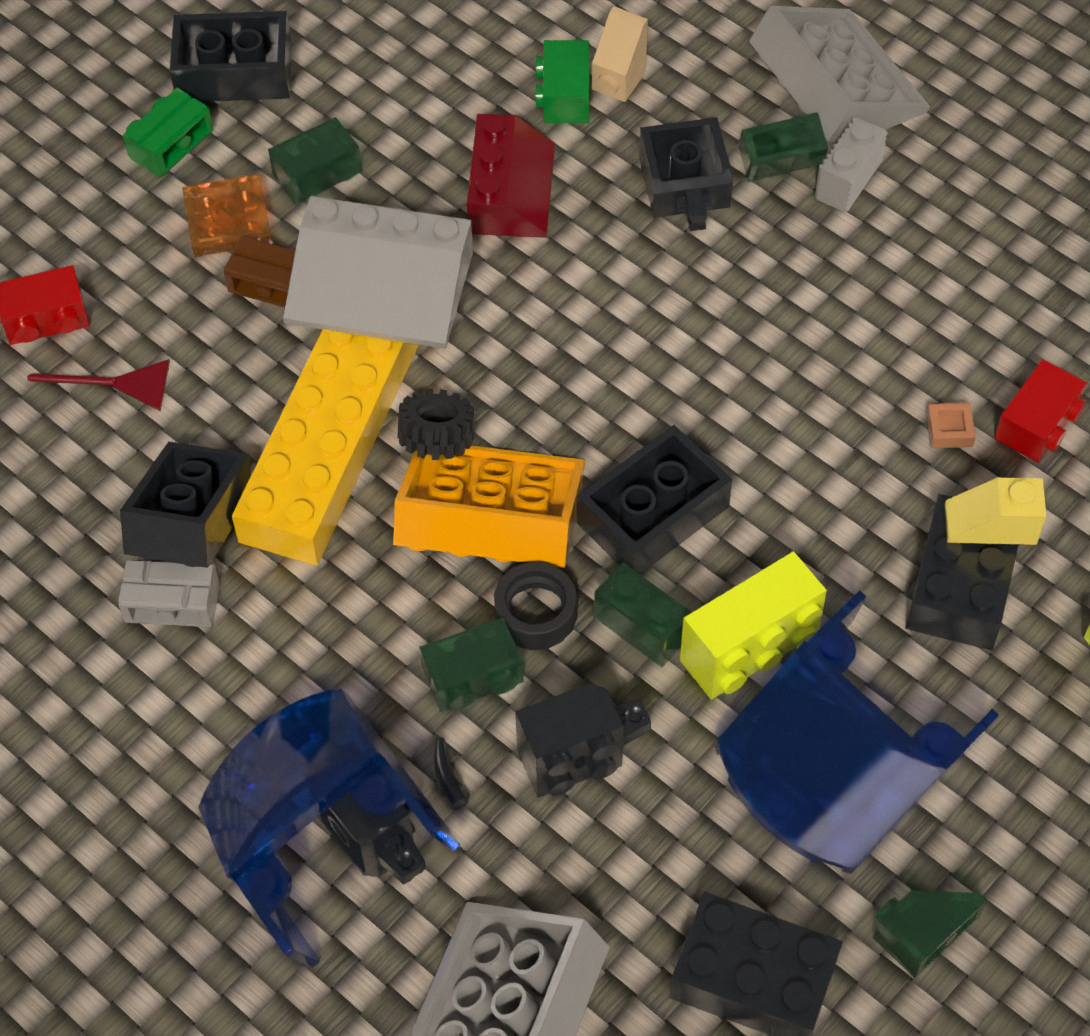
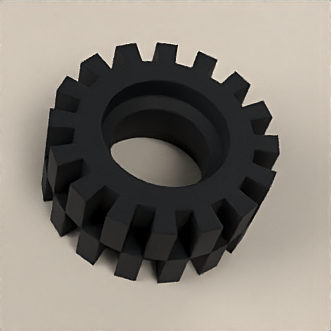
[397,389,475,460]

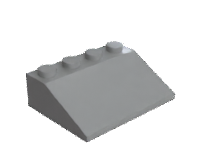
[749,6,930,143]
[283,196,473,349]
[410,902,610,1036]

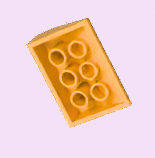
[393,445,585,568]

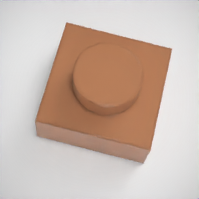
[926,403,976,448]

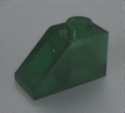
[873,890,987,979]

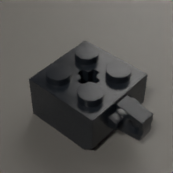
[639,117,733,231]
[515,683,651,798]
[307,745,426,885]

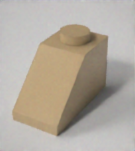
[592,6,648,102]

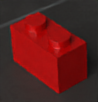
[0,265,90,345]
[994,359,1087,463]

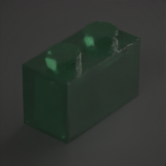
[738,112,828,182]
[268,117,362,205]
[594,562,692,667]
[419,618,524,712]

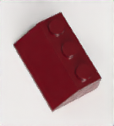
[467,113,555,238]

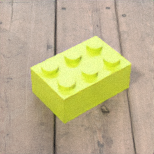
[680,551,827,700]

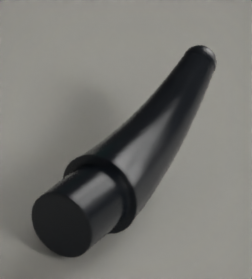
[434,737,469,810]

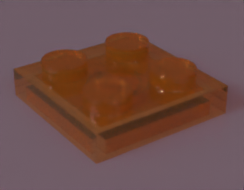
[182,174,272,257]

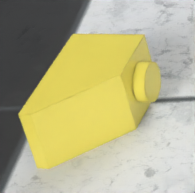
[945,478,1046,545]

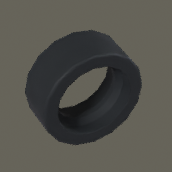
[494,562,577,650]

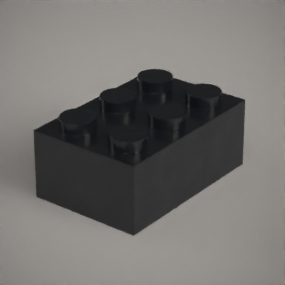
[169,11,292,102]
[577,425,733,579]
[120,441,251,568]
[905,494,1019,651]
[669,891,843,1036]

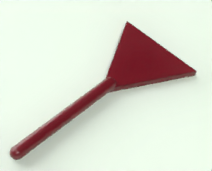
[27,359,170,412]

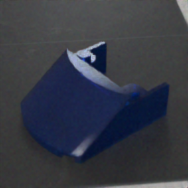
[715,590,999,874]
[198,688,461,968]

